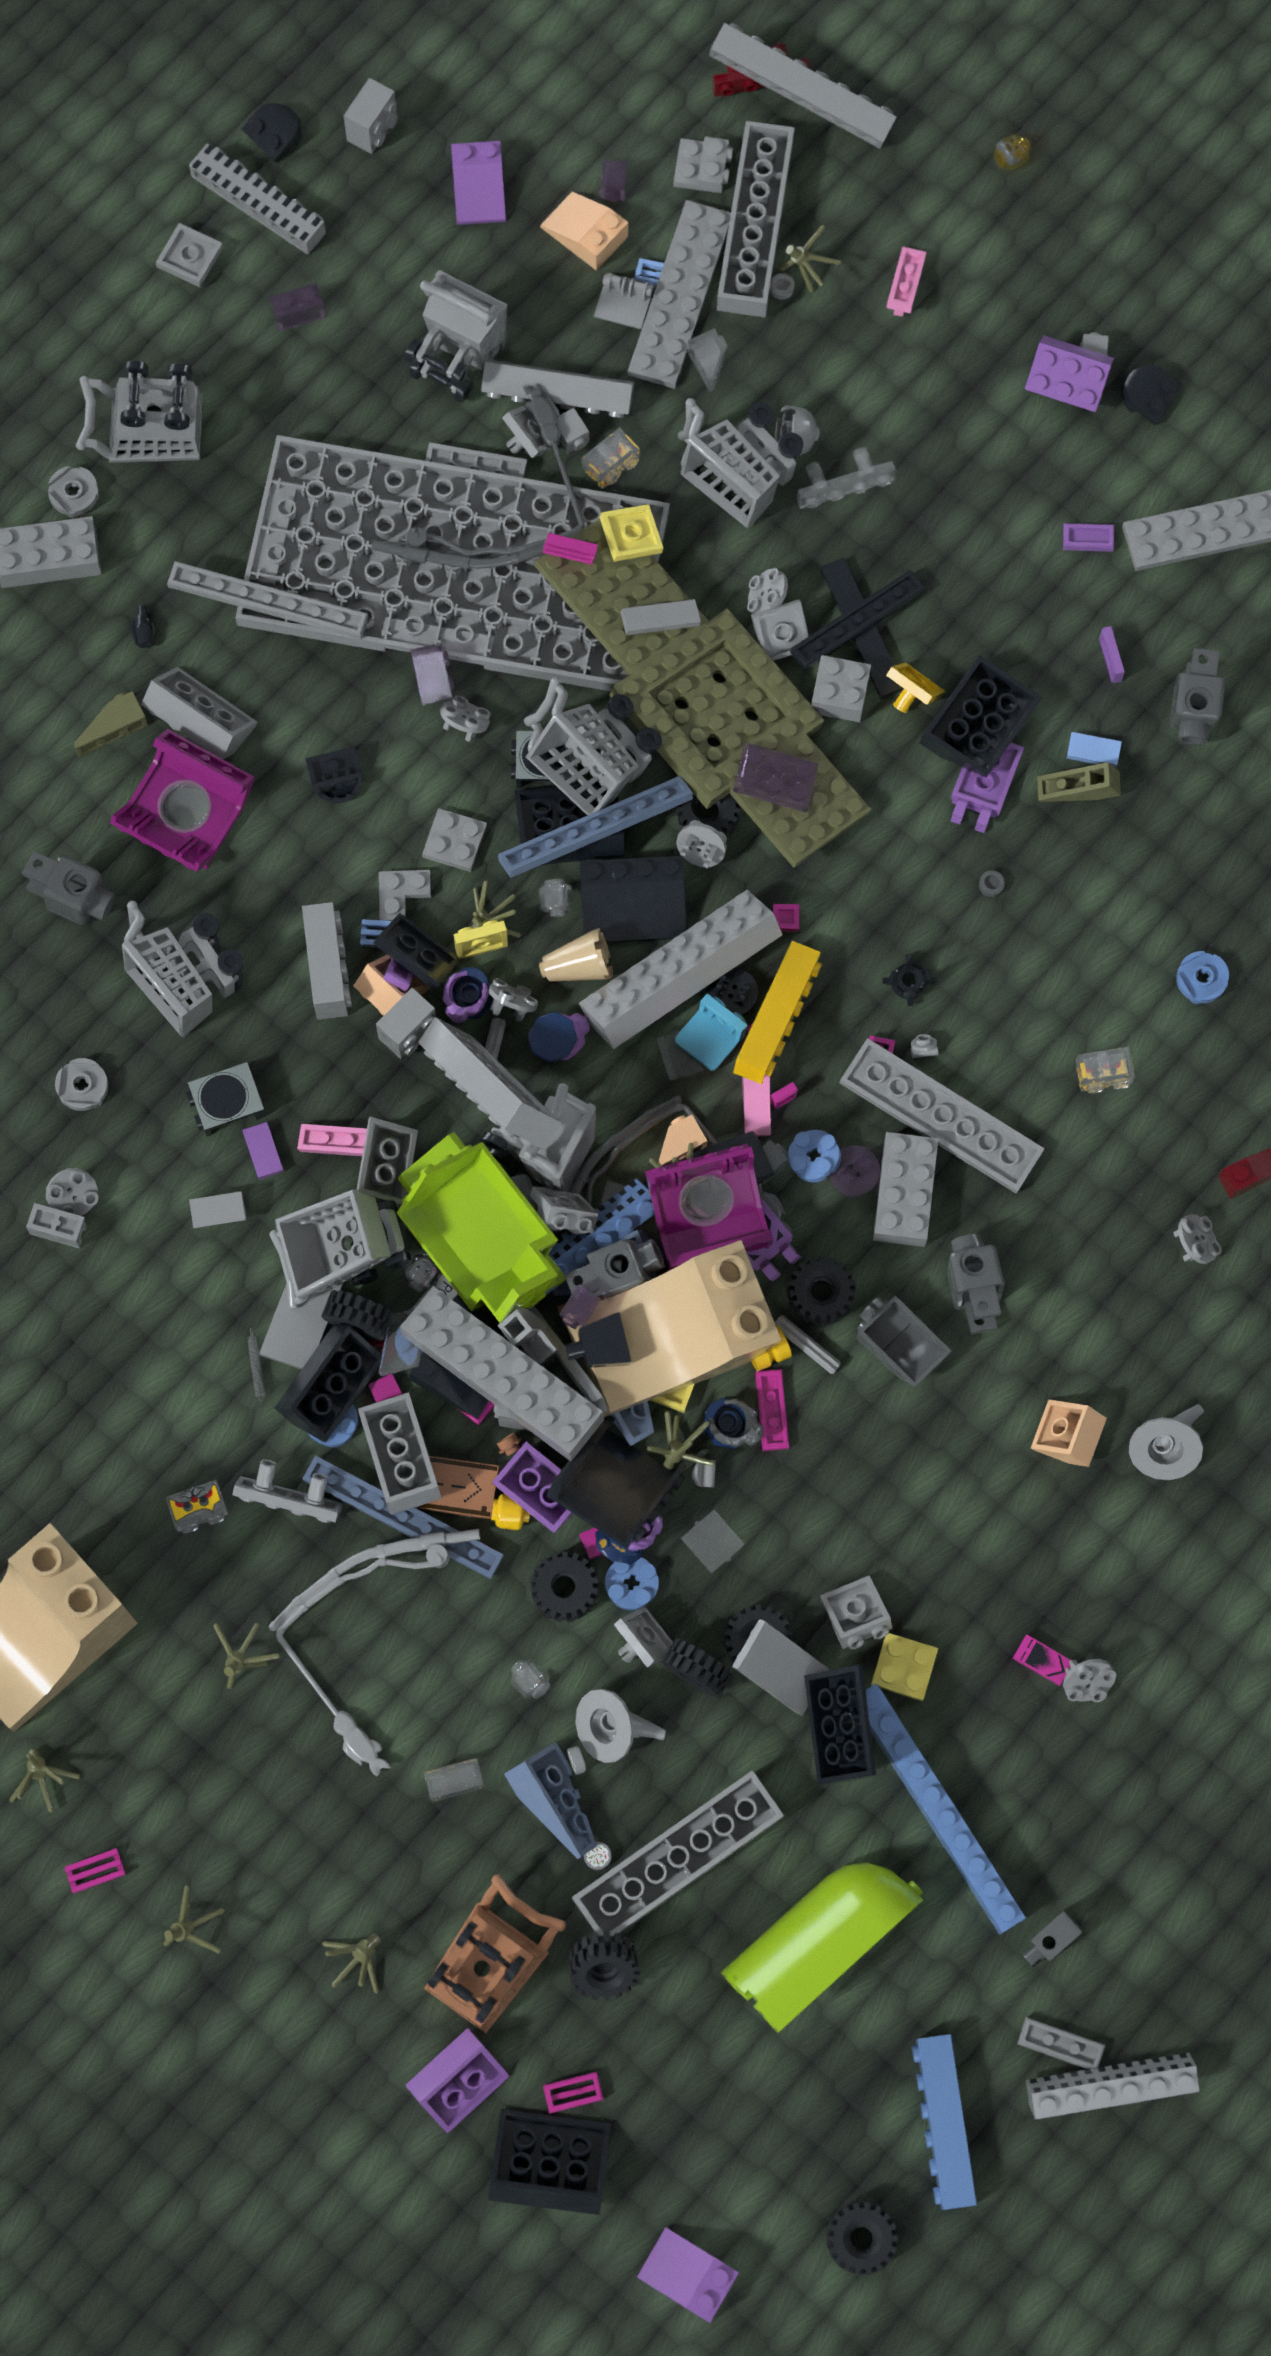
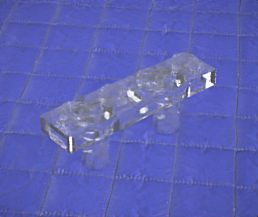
[797,447,896,509]

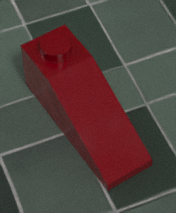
[1218,1148,1271,1199]

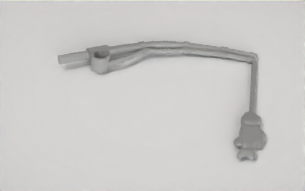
[269,1529,481,1776]

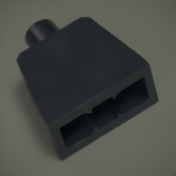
[565,1312,632,1368]

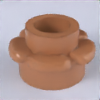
[497,1432,522,1456]

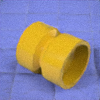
[751,1326,792,1372]

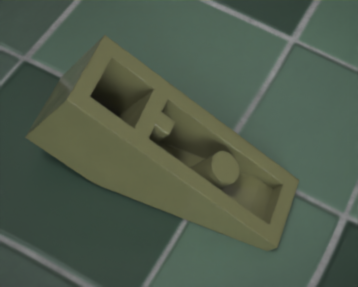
[74,691,148,757]
[1037,762,1121,802]

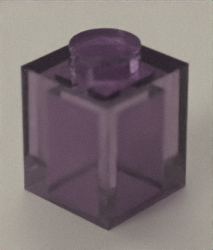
[600,160,627,202]
[560,1284,601,1329]

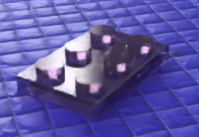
[733,742,818,812]

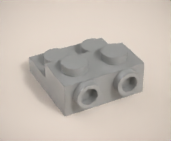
[673,137,733,193]
[530,1187,599,1234]
[820,1575,892,1649]

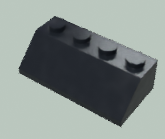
[274,1325,385,1442]

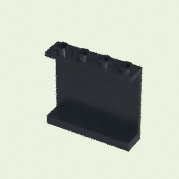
[547,1415,687,1549]

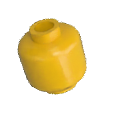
[491,1494,530,1530]

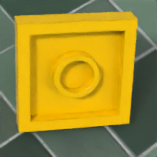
[886,662,946,713]

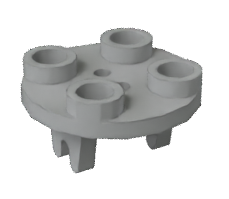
[747,568,788,614]
[440,696,490,742]
[676,820,727,868]
[488,979,538,1022]
[45,1168,99,1216]
[1173,1214,1221,1264]
[1063,1659,1117,1702]

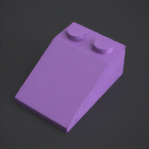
[451,141,506,225]
[637,2227,739,2323]

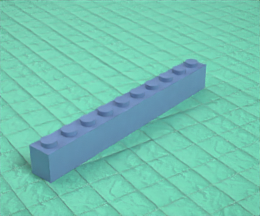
[865,1683,1026,1935]

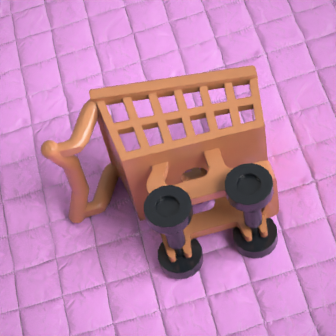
[424,1874,566,2033]

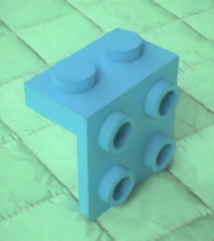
[675,994,748,1071]

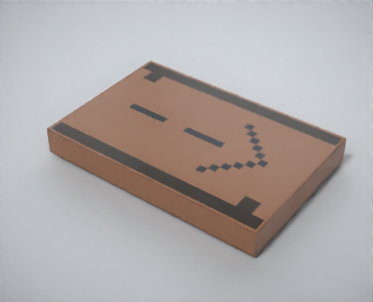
[414,1456,499,1519]

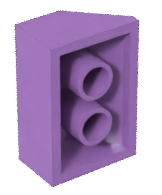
[492,1442,574,1533]
[405,2028,509,2134]

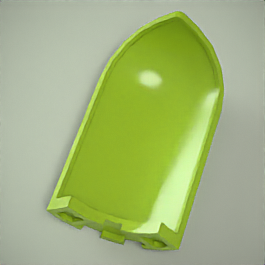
[720,1862,923,2033]

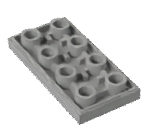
[259,1283,344,1370]
[732,1619,829,1716]

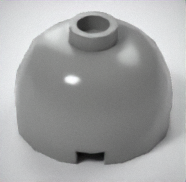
[775,405,819,456]

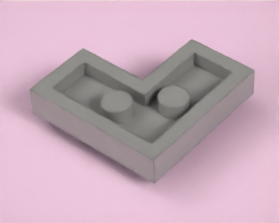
[379,870,431,921]

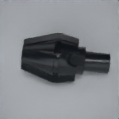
[130,605,155,648]

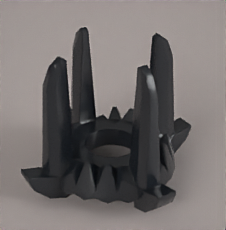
[882,953,937,1006]

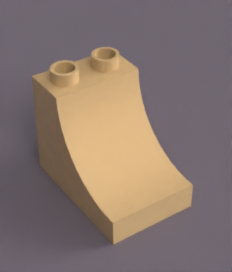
[563,1240,781,1417]
[0,1523,138,1732]

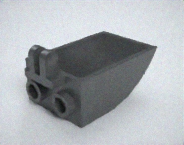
[856,1296,952,1388]

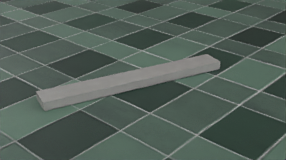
[167,561,369,640]

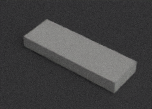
[621,599,701,635]
[1017,2017,1105,2069]

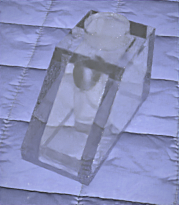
[687,329,727,392]

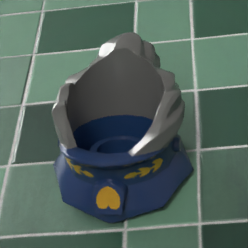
[704,1398,764,1449]

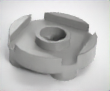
[48,466,99,518]
[55,1058,108,1111]

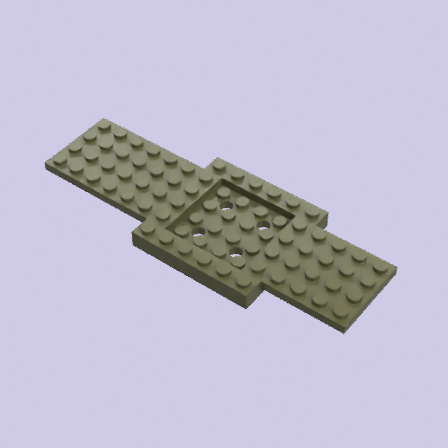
[534,510,871,868]

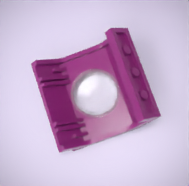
[110,729,255,872]
[645,1143,773,1271]

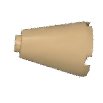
[539,928,613,981]

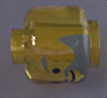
[994,134,1031,171]

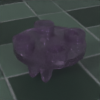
[829,1145,880,1198]

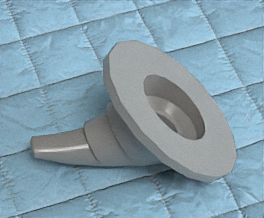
[1129,1404,1204,1480]
[575,1689,666,1763]

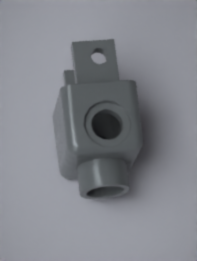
[1170,648,1226,745]
[22,851,116,925]
[947,1234,1005,1334]
[565,1239,665,1301]

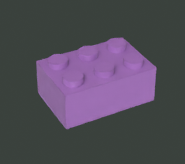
[1025,335,1114,412]

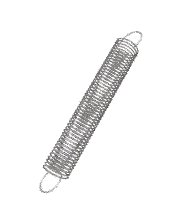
[247,1328,265,1404]

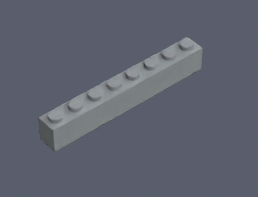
[709,23,896,149]

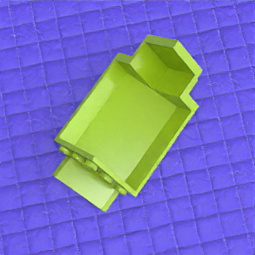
[397,1132,566,1323]

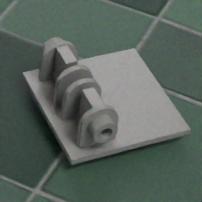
[594,273,655,329]

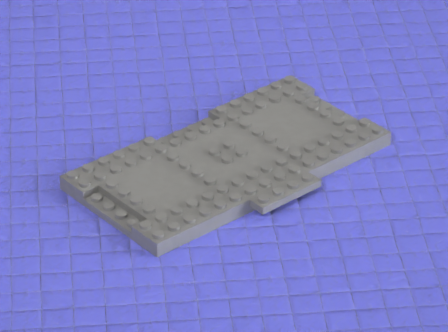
[235,435,670,691]

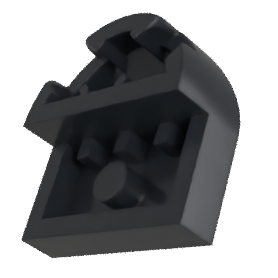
[241,103,302,163]
[1121,365,1183,425]
[305,746,362,803]

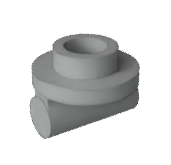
[911,1034,938,1058]
[692,1460,716,1487]

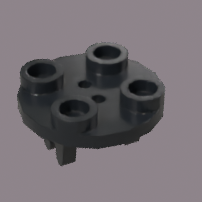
[707,967,758,1017]

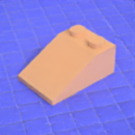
[541,192,628,271]

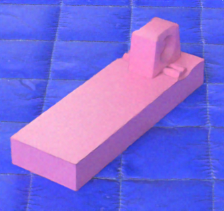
[887,247,926,317]
[297,1124,367,1156]

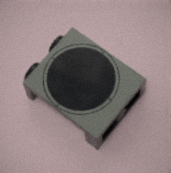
[511,731,578,788]
[186,1062,266,1137]

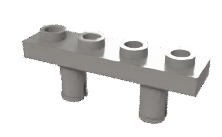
[232,1460,343,1523]

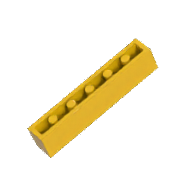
[733,941,822,1084]

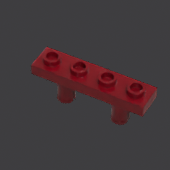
[712,43,810,97]

